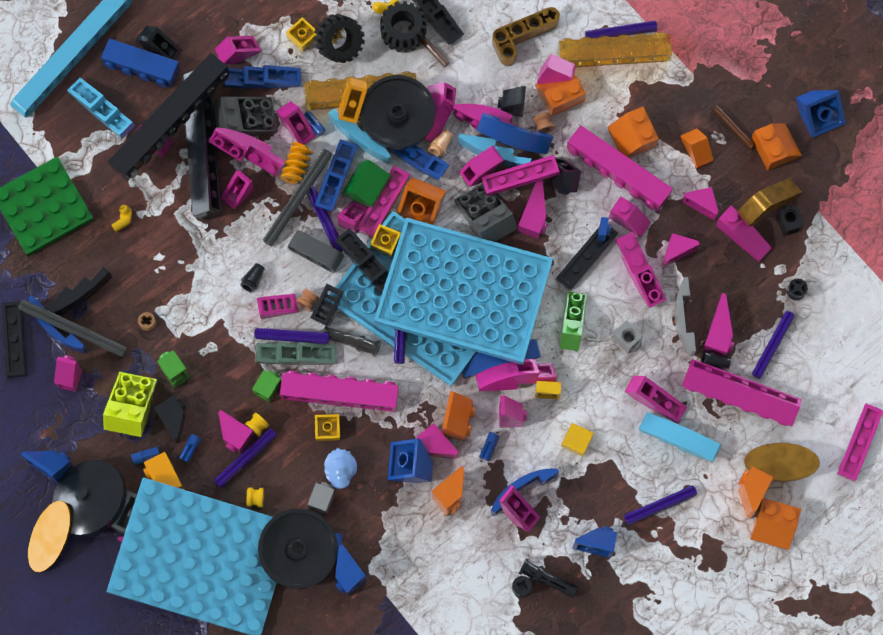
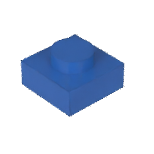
[597,217,611,242]

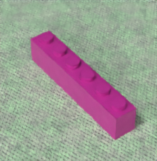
[567,125,673,211]
[682,359,802,427]
[280,371,399,412]

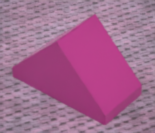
[537,54,576,84]
[221,169,254,210]
[682,187,718,220]
[337,200,368,234]
[663,233,700,266]

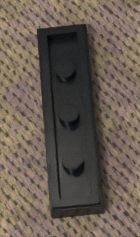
[556,227,618,291]
[1,301,27,378]

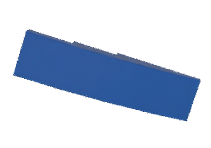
[223,65,301,89]
[315,139,358,212]
[462,339,541,379]

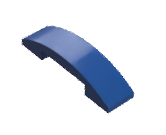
[476,112,553,154]
[387,145,449,181]
[29,295,87,354]
[490,468,559,516]

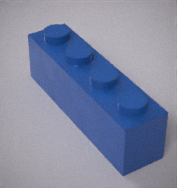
[101,38,180,88]

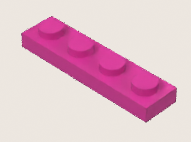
[482,155,560,196]
[357,165,410,238]
[837,403,883,482]

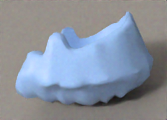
[324,448,357,489]

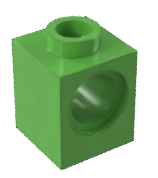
[252,370,281,403]

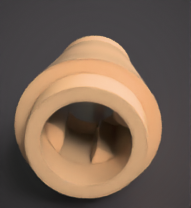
[428,130,453,158]

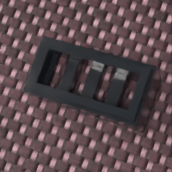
[310,283,344,327]

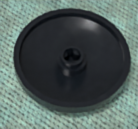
[360,75,435,150]
[52,460,127,537]
[258,509,338,589]

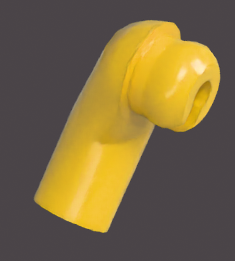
[372,0,400,14]
[111,205,132,233]

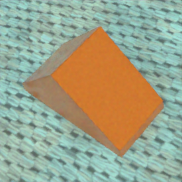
[680,129,714,169]

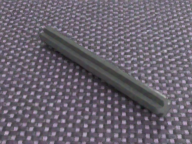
[263,149,332,246]
[18,299,126,357]

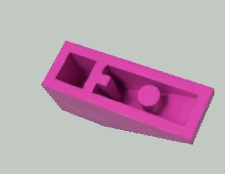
[518,180,548,239]
[716,206,772,262]
[703,293,734,356]
[624,375,687,423]
[499,395,527,428]
[499,485,540,533]

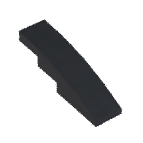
[412,0,464,45]
[335,228,388,296]
[46,267,112,316]

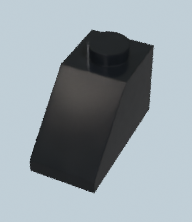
[136,26,182,60]
[497,86,526,117]
[550,157,582,195]
[154,396,186,444]

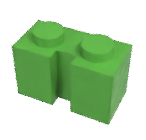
[157,350,190,389]

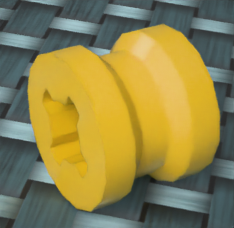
[245,413,269,437]
[247,487,264,507]

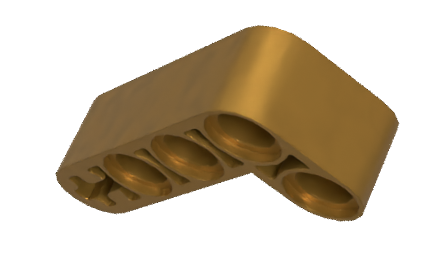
[492,7,560,66]
[737,178,802,227]

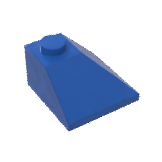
[796,90,846,138]
[388,439,433,483]
[21,451,73,483]
[572,526,617,559]
[335,544,367,596]

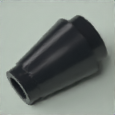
[240,263,265,292]
[701,350,731,369]

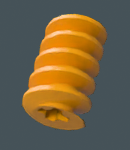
[280,142,314,184]

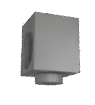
[612,320,643,354]
[307,482,335,515]

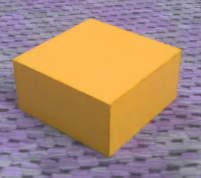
[286,17,317,52]
[370,224,401,257]
[535,381,561,400]
[315,414,340,441]
[561,423,594,457]

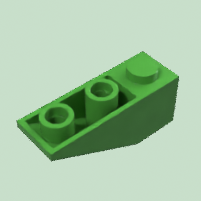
[560,291,587,351]

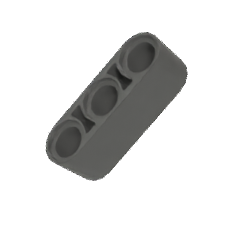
[287,230,344,273]

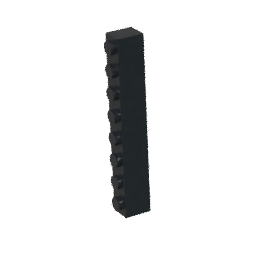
[107,53,230,182]
[182,71,222,220]

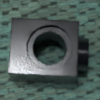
[776,205,804,237]

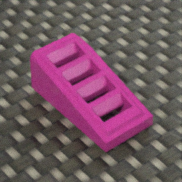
[257,294,298,319]

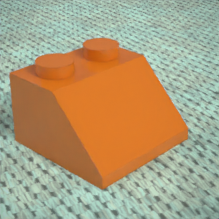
[535,75,586,116]
[607,107,659,158]
[751,123,802,171]
[397,177,447,225]
[442,391,476,441]
[431,466,464,516]
[738,466,773,519]
[750,498,801,550]

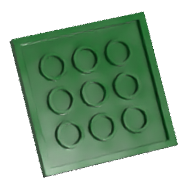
[0,157,94,257]

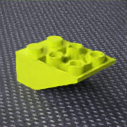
[103,372,157,437]

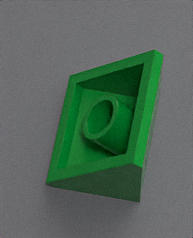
[341,160,391,207]

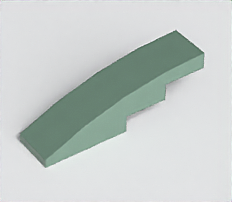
[255,342,336,365]

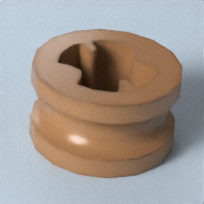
[138,312,156,331]

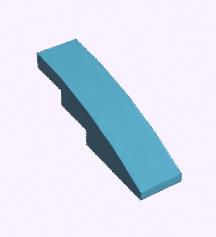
[67,78,135,139]
[328,109,392,164]
[458,134,531,168]
[639,412,721,462]

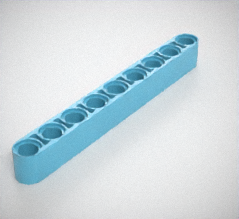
[10,0,133,118]

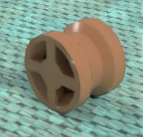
[533,112,555,133]
[296,289,319,312]

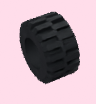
[380,1,427,53]
[314,14,365,63]

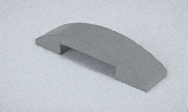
[674,277,696,356]

